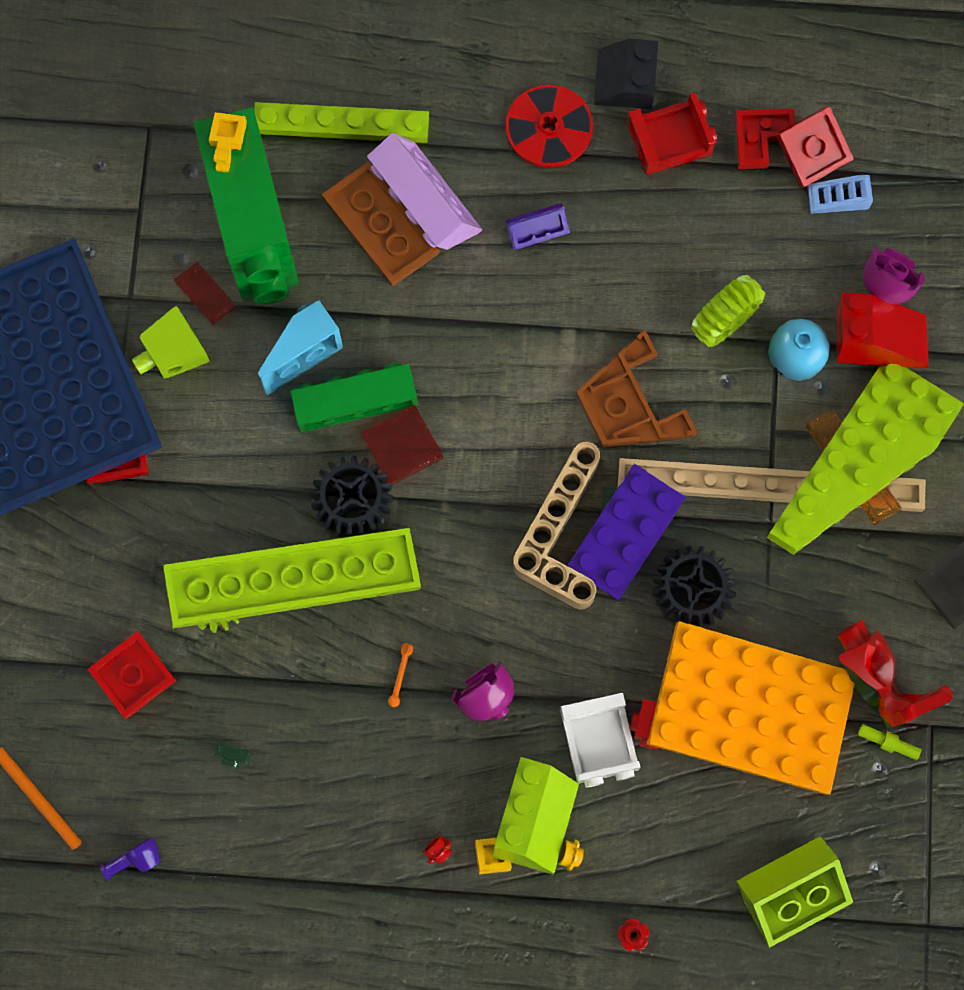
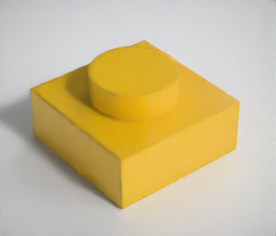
[475,838,512,875]

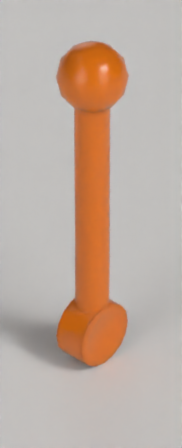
[388,643,413,707]

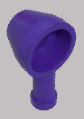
[100,837,160,880]

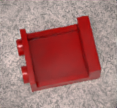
[627,92,717,175]

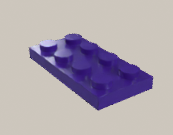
[567,463,686,601]

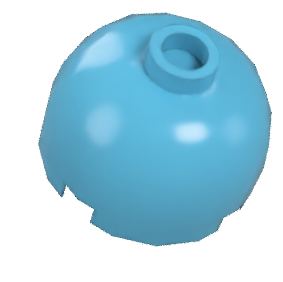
[768,318,830,381]

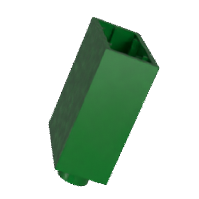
[193,107,300,304]

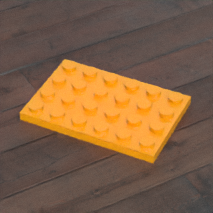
[647,621,855,795]

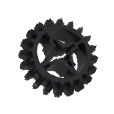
[310,455,393,537]
[652,545,736,628]

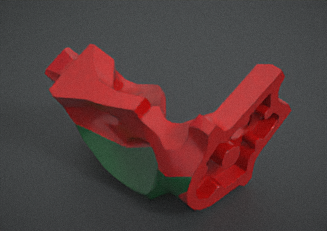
[838,619,953,729]

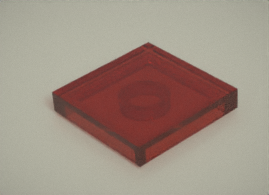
[361,405,444,485]

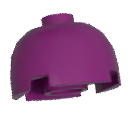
[862,247,925,305]
[451,661,515,721]

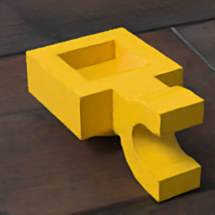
[209,112,247,172]

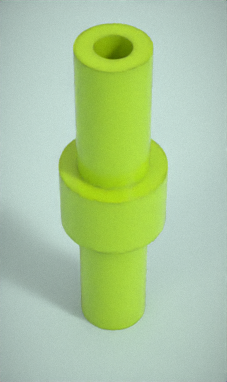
[858,724,922,760]

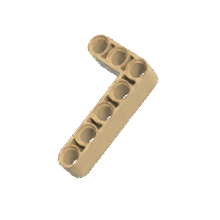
[513,442,600,609]

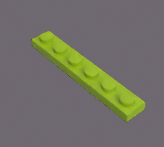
[254,102,429,143]

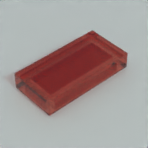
[174,262,236,326]

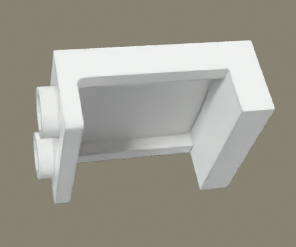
[560,693,640,788]

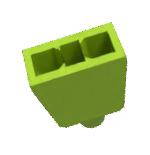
[131,306,209,379]

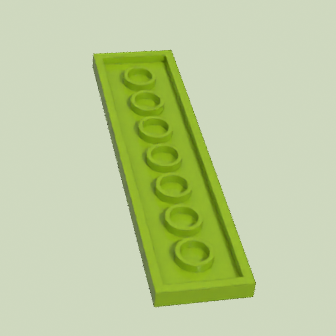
[163,528,421,629]

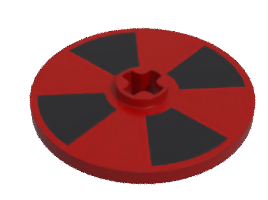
[506,85,593,168]

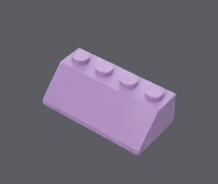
[367,133,483,250]

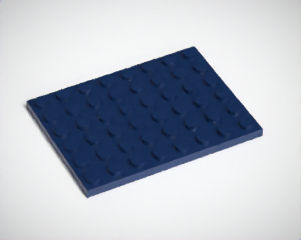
[0,238,162,516]

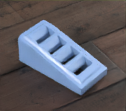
[807,175,873,214]

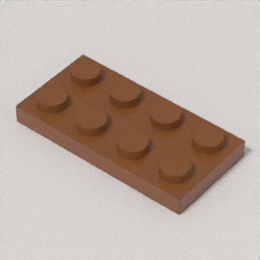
[321,161,440,287]

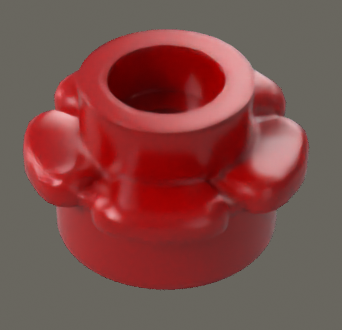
[423,835,452,864]
[618,919,650,951]

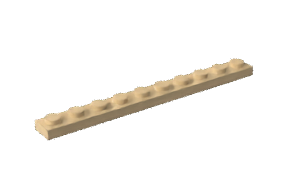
[617,458,926,512]

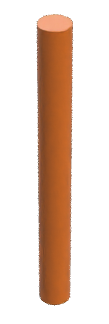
[0,747,82,850]

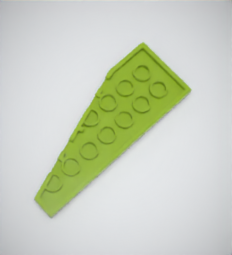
[767,364,964,555]

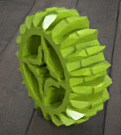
[691,275,765,347]

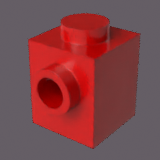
[630,699,658,750]

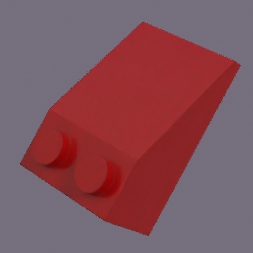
[836,292,929,369]

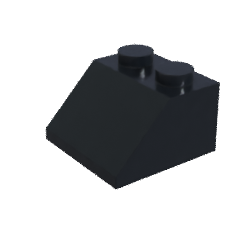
[594,38,659,110]

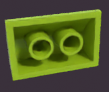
[492,757,579,875]
[737,836,853,948]

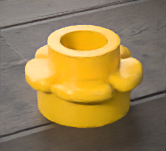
[558,840,584,871]

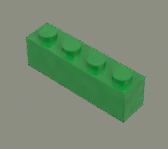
[290,362,418,433]

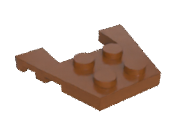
[576,330,698,448]

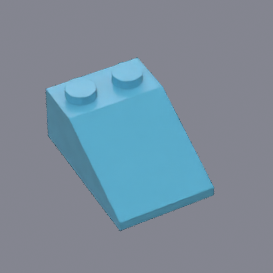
[258,300,343,396]

